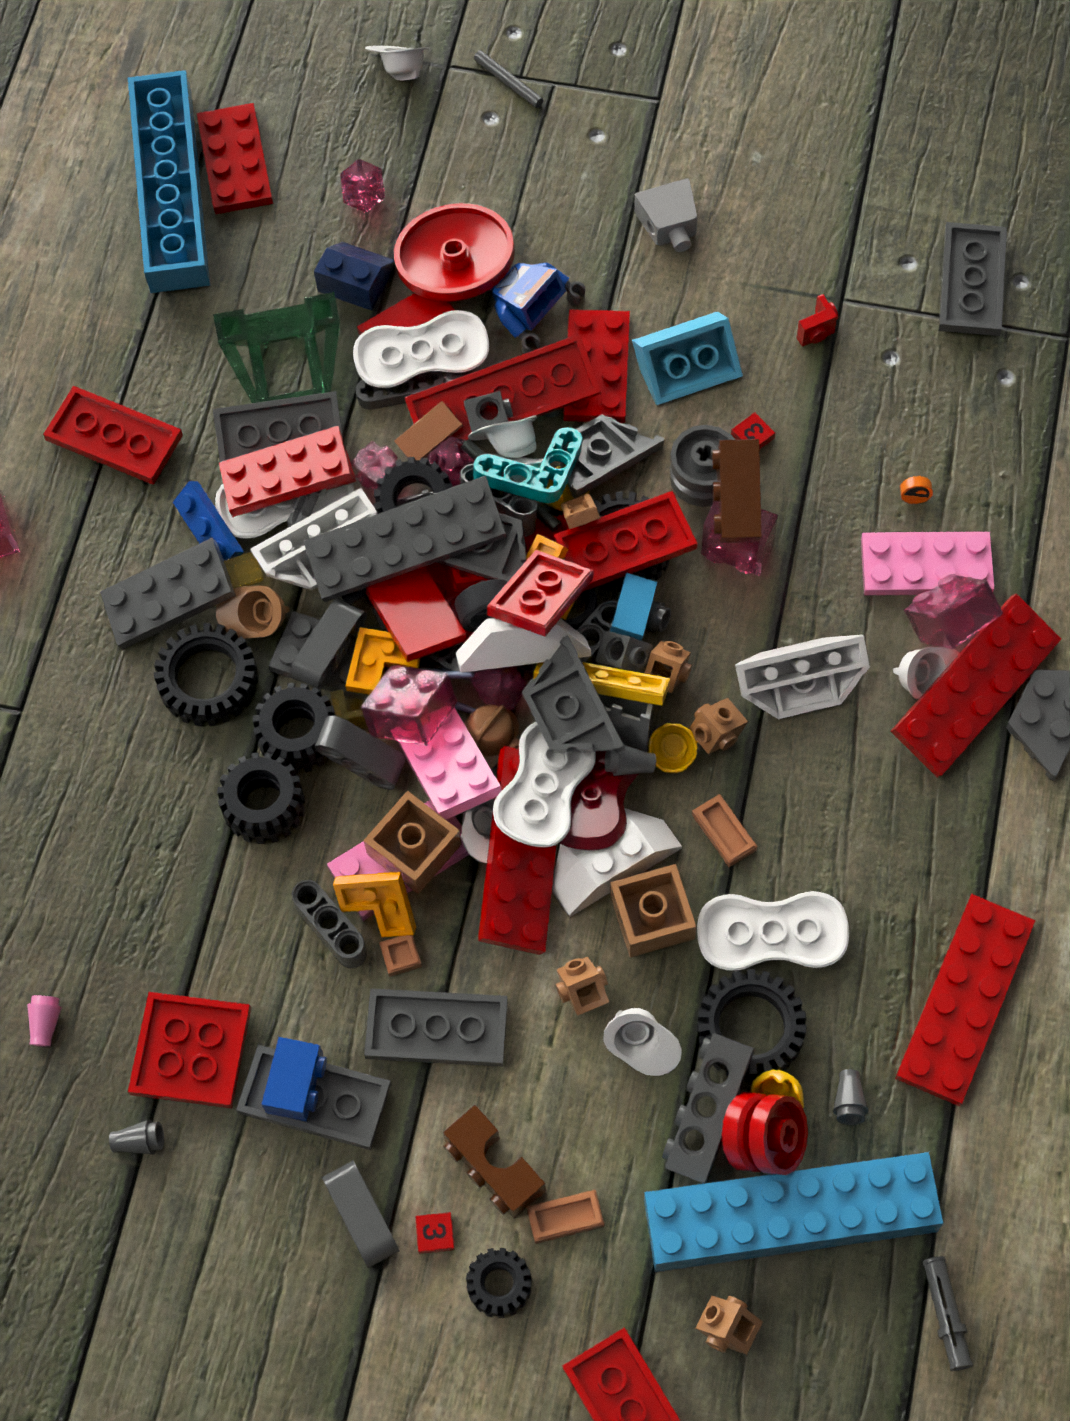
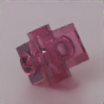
[340,159,385,213]
[426,437,474,486]
[350,441,398,490]
[471,666,527,710]

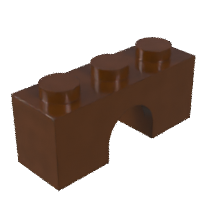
[443,1105,546,1219]

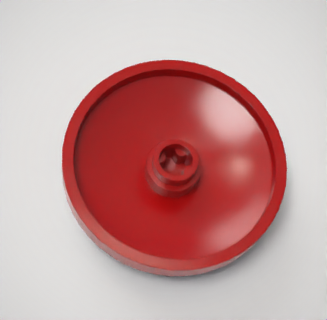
[394,203,515,301]

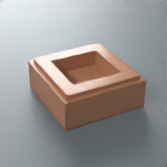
[379,935,422,977]

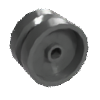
[669,425,734,507]

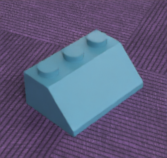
[632,312,743,405]

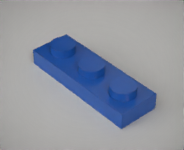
[173,481,244,572]

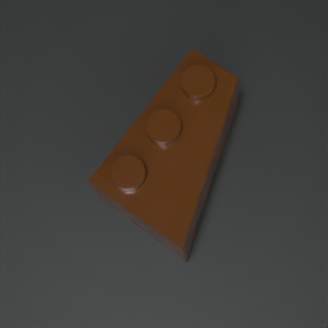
[712,439,762,543]

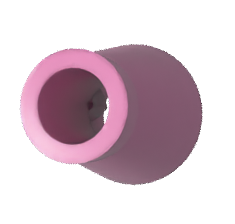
[27,995,62,1047]

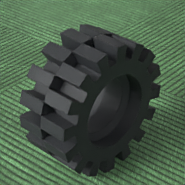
[466,1247,532,1318]

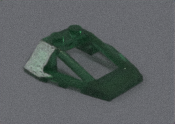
[213,292,340,403]

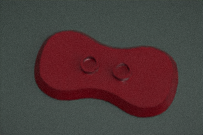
[559,745,639,850]

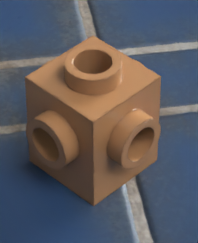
[644,641,692,693]
[689,698,748,754]
[555,956,609,1016]
[696,1296,763,1355]

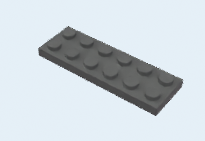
[303,476,507,602]

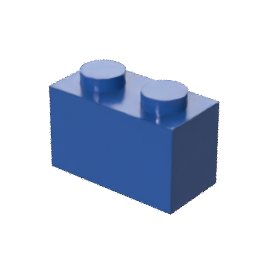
[261,1037,327,1121]

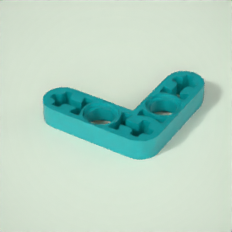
[473,427,583,503]

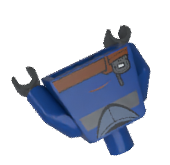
[491,263,586,354]

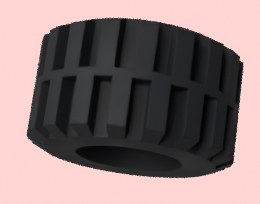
[374,457,453,514]
[253,683,336,774]
[217,752,305,844]

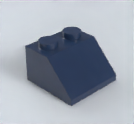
[314,242,396,311]

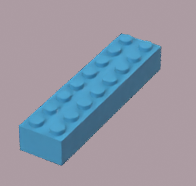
[128,70,210,293]
[644,1152,943,1272]

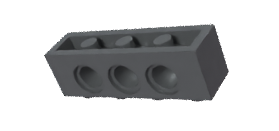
[662,1033,756,1184]

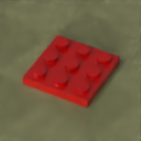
[128,992,251,1109]

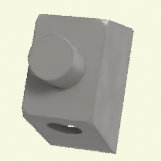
[634,178,697,252]

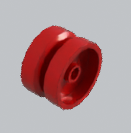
[722,1092,808,1175]

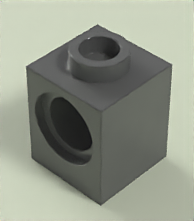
[464,391,513,432]
[595,631,653,673]

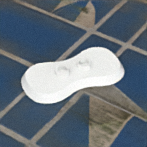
[353,310,489,388]
[215,483,354,538]
[493,722,596,847]
[697,891,849,971]

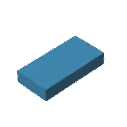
[610,573,657,640]

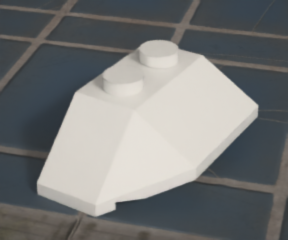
[250,488,377,590]
[456,618,591,673]
[735,635,870,719]
[552,808,682,918]

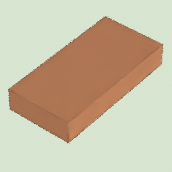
[394,401,463,460]
[692,794,757,867]
[527,1190,604,1244]

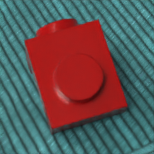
[796,294,838,347]

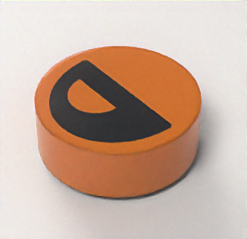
[900,476,933,504]

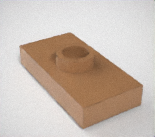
[560,493,600,529]

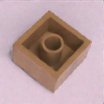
[363,791,462,894]
[610,864,696,958]

